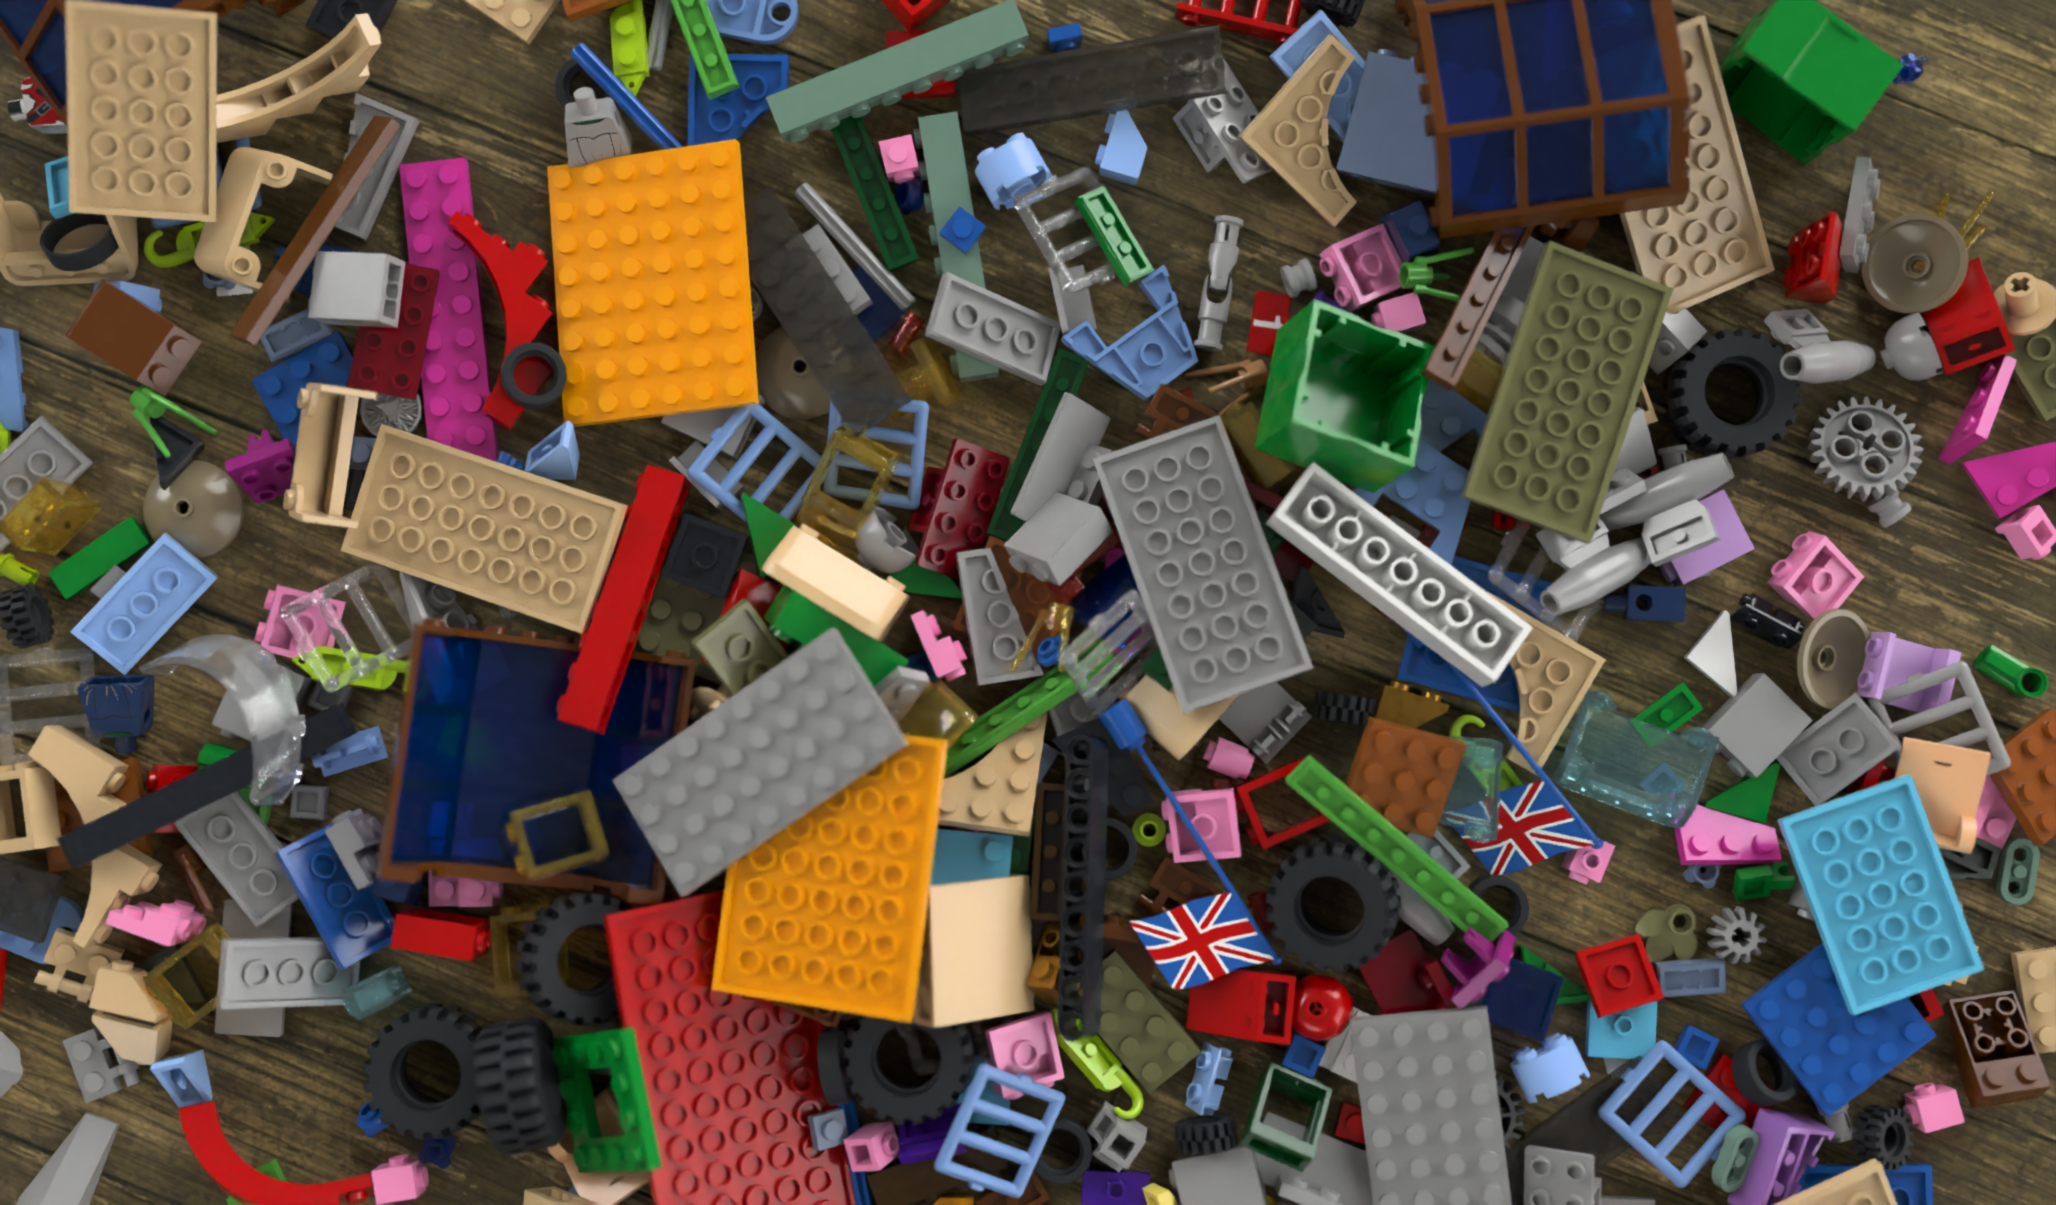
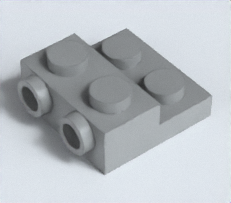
[325,808,383,890]

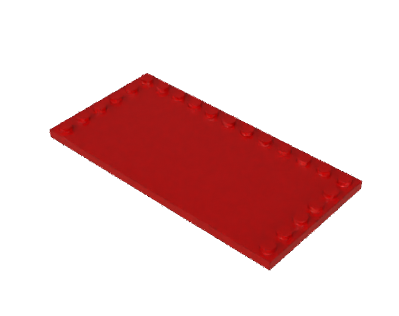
[603,889,856,1205]

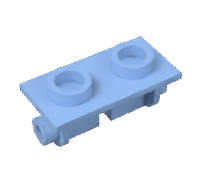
[312,726,388,777]
[1185,1041,1234,1116]

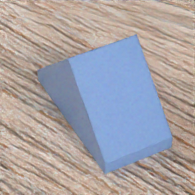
[524,420,580,480]
[151,1049,213,1108]

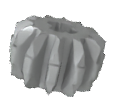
[1706,906,1767,964]

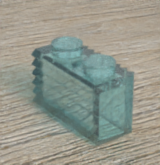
[343,965,412,1020]

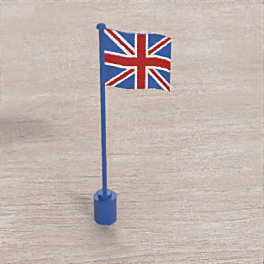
[1400,626,1604,875]
[1098,698,1283,989]

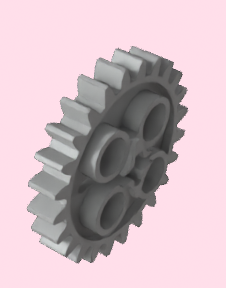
[1807,396,1923,501]

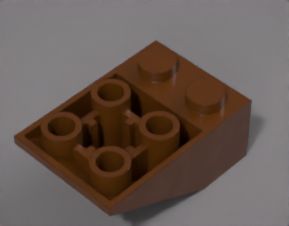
[1947,990,2051,1109]

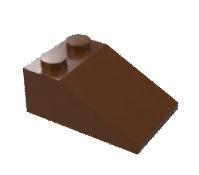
[65,279,203,396]

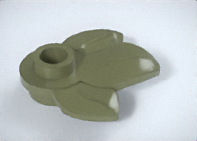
[1634,904,1697,963]

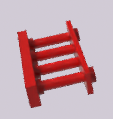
[1175,0,1302,46]

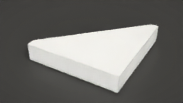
[1683,610,1737,697]

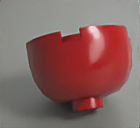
[1292,974,1354,1041]

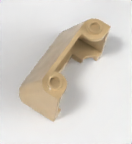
[1117,675,1239,760]

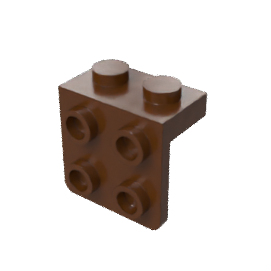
[1103,914,1155,988]

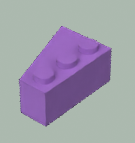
[1727,1108,1836,1205]

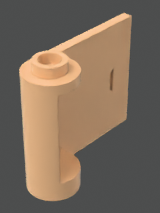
[1894,737,1991,854]
[547,1086,650,1205]

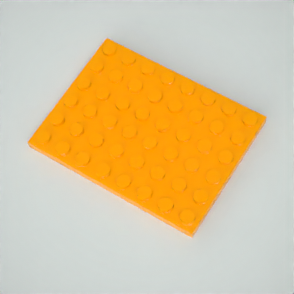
[547,139,759,427]
[712,735,948,1022]

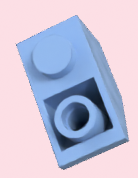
[1095,105,1147,186]

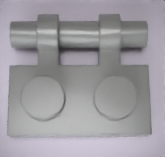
[63,1027,141,1103]

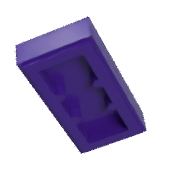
[1081,1168,1150,1205]

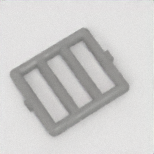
[1867,661,2011,776]

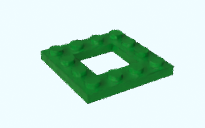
[552,1027,662,1173]

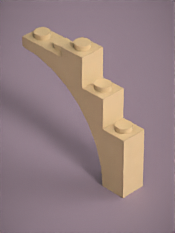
[217,13,382,143]
[28,725,162,948]

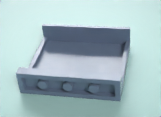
[1336,49,1501,205]

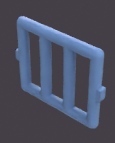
[823,388,929,510]
[687,404,826,523]
[1598,1040,1746,1188]
[934,1064,1065,1198]

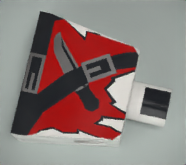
[7,63,68,134]

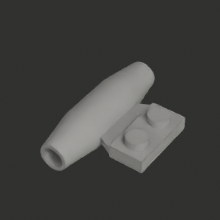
[1764,309,1876,384]
[1599,453,1734,567]
[1535,517,1652,616]
[1346,829,1471,946]

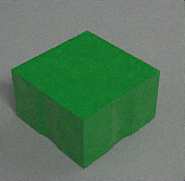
[1718,0,1904,165]
[1254,299,1434,493]

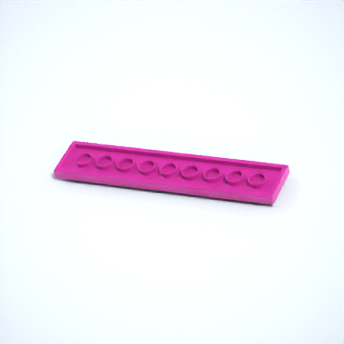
[399,157,499,461]

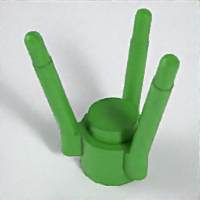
[1399,247,1474,302]
[130,385,217,457]

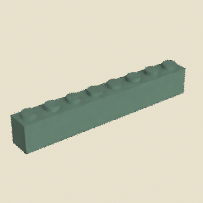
[766,0,1029,143]
[913,111,999,383]

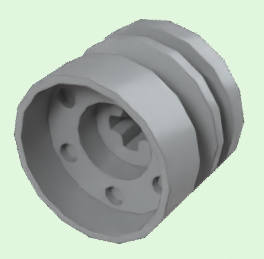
[1472,295,1525,380]

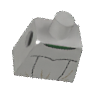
[565,87,632,168]

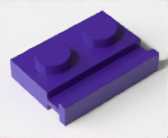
[898,1103,967,1165]

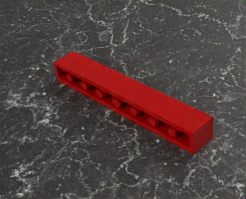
[556,464,692,736]

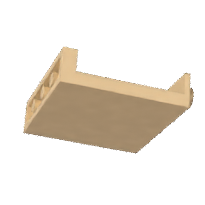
[914,873,1035,1027]

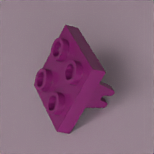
[224,429,296,504]
[1440,927,1515,1009]

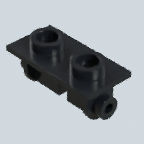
[1730,593,1805,649]

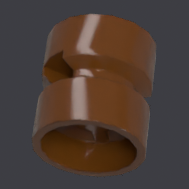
[1537,194,1601,252]

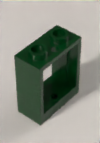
[1239,1062,1333,1172]

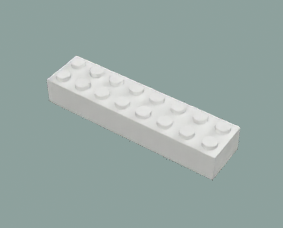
[1265,462,1533,687]

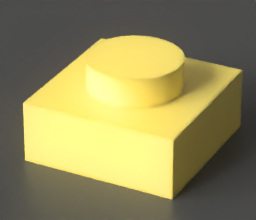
[1142,1183,1177,1205]

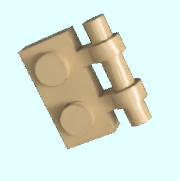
[34,927,125,1003]

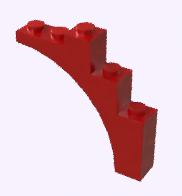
[448,211,554,432]

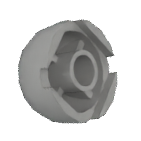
[1880,312,1943,381]
[855,507,919,574]

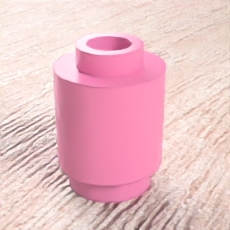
[1203,737,1255,779]

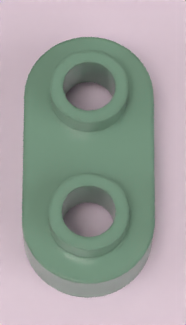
[1995,838,2040,905]
[1712,1124,1759,1192]

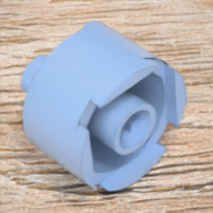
[975,133,1052,210]
[1509,1032,1590,1103]

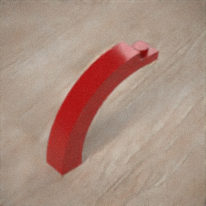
[179,1101,375,1205]

